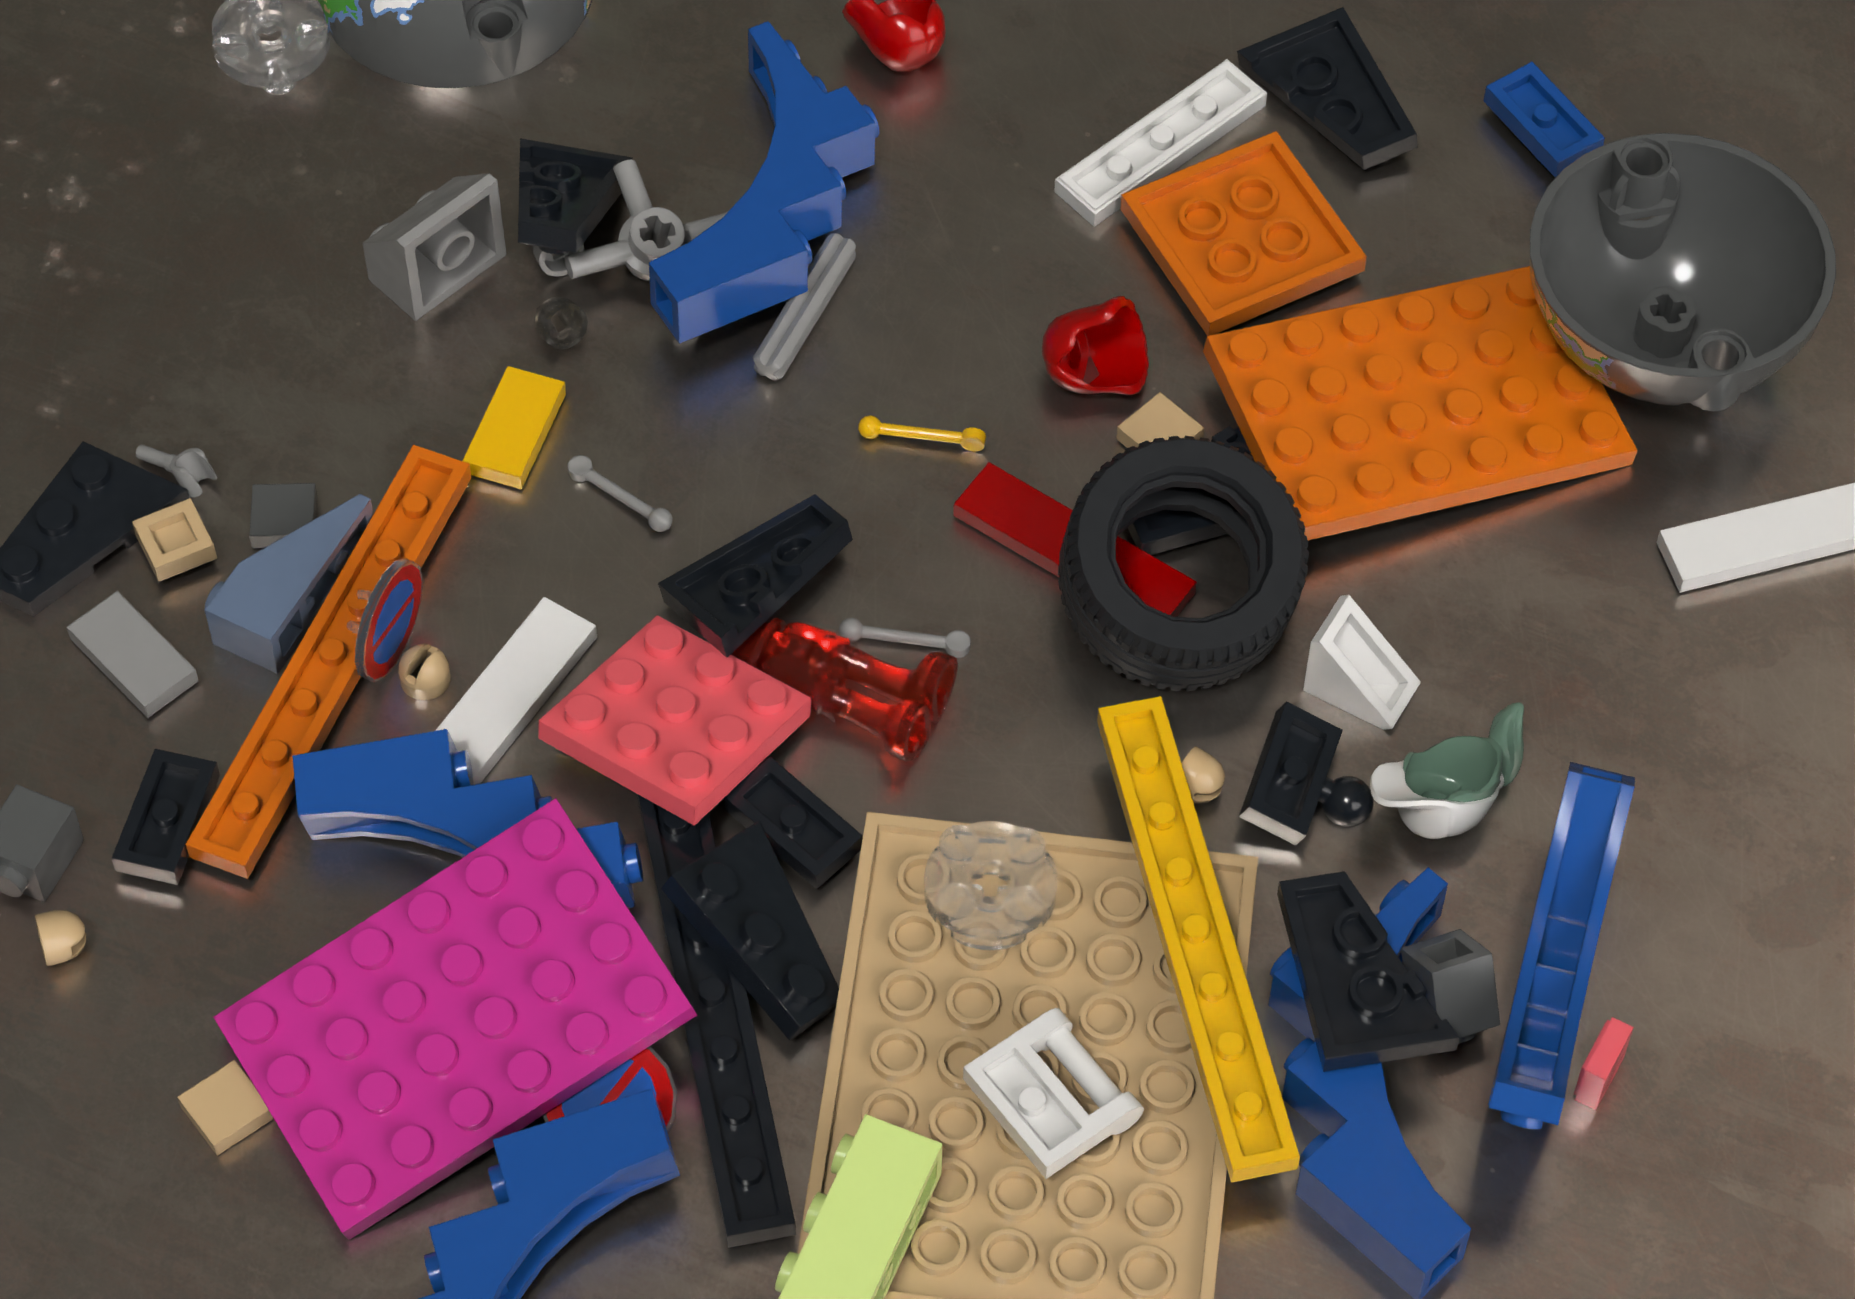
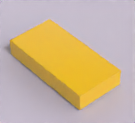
[463,366,566,490]

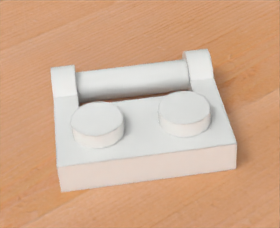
[963,1008,1144,1179]

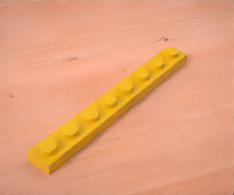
[1097,696,1300,1183]

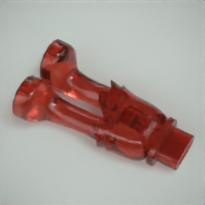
[731,618,958,762]

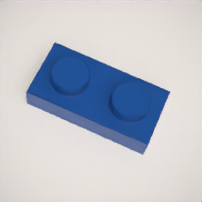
[1483,61,1605,178]

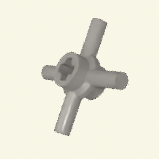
[565,159,727,281]

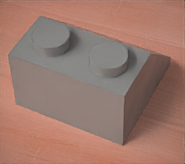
[363,173,506,321]

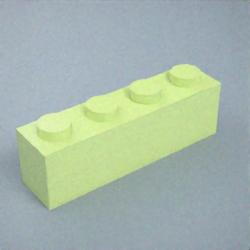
[775,1114,942,1299]

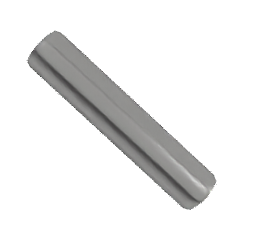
[753,233,856,381]

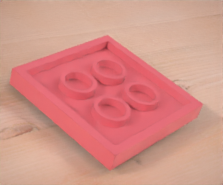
[538,615,811,826]

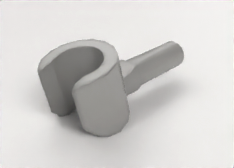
[136,444,218,498]

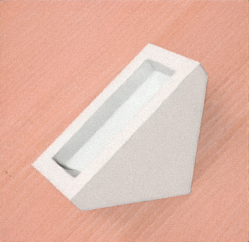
[1303,595,1421,730]

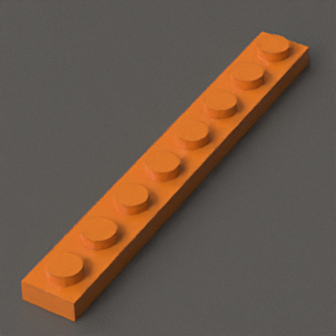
[185,444,472,879]

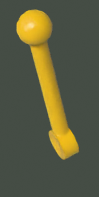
[858,415,986,452]

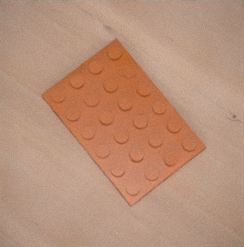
[1203,266,1638,541]

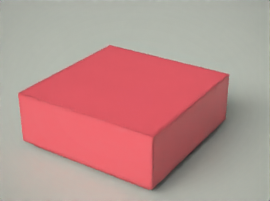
[1573,1017,1634,1110]

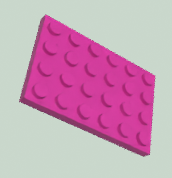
[213,798,697,1240]

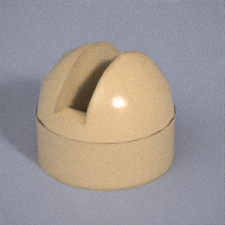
[398,643,451,700]
[1182,746,1225,804]
[34,910,86,966]

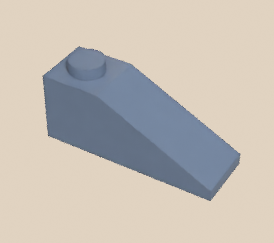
[204,494,373,674]

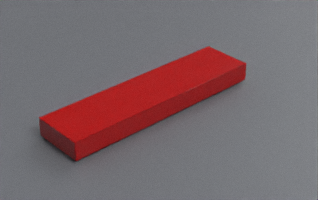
[953,462,1197,617]

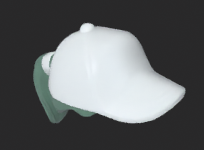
[1370,702,1524,839]

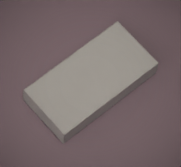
[67,591,199,718]

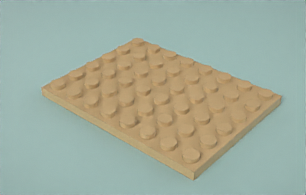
[797,812,1258,1299]

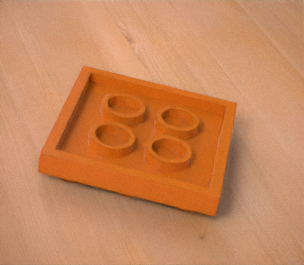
[1120,131,1367,336]

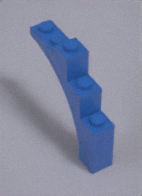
[649,21,880,344]
[292,729,643,908]
[1488,762,1635,1129]
[1268,867,1471,1299]
[418,1088,681,1299]

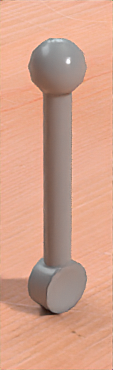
[568,455,673,532]
[839,618,971,658]

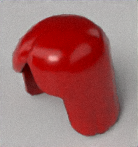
[842,0,946,72]
[1042,296,1149,395]

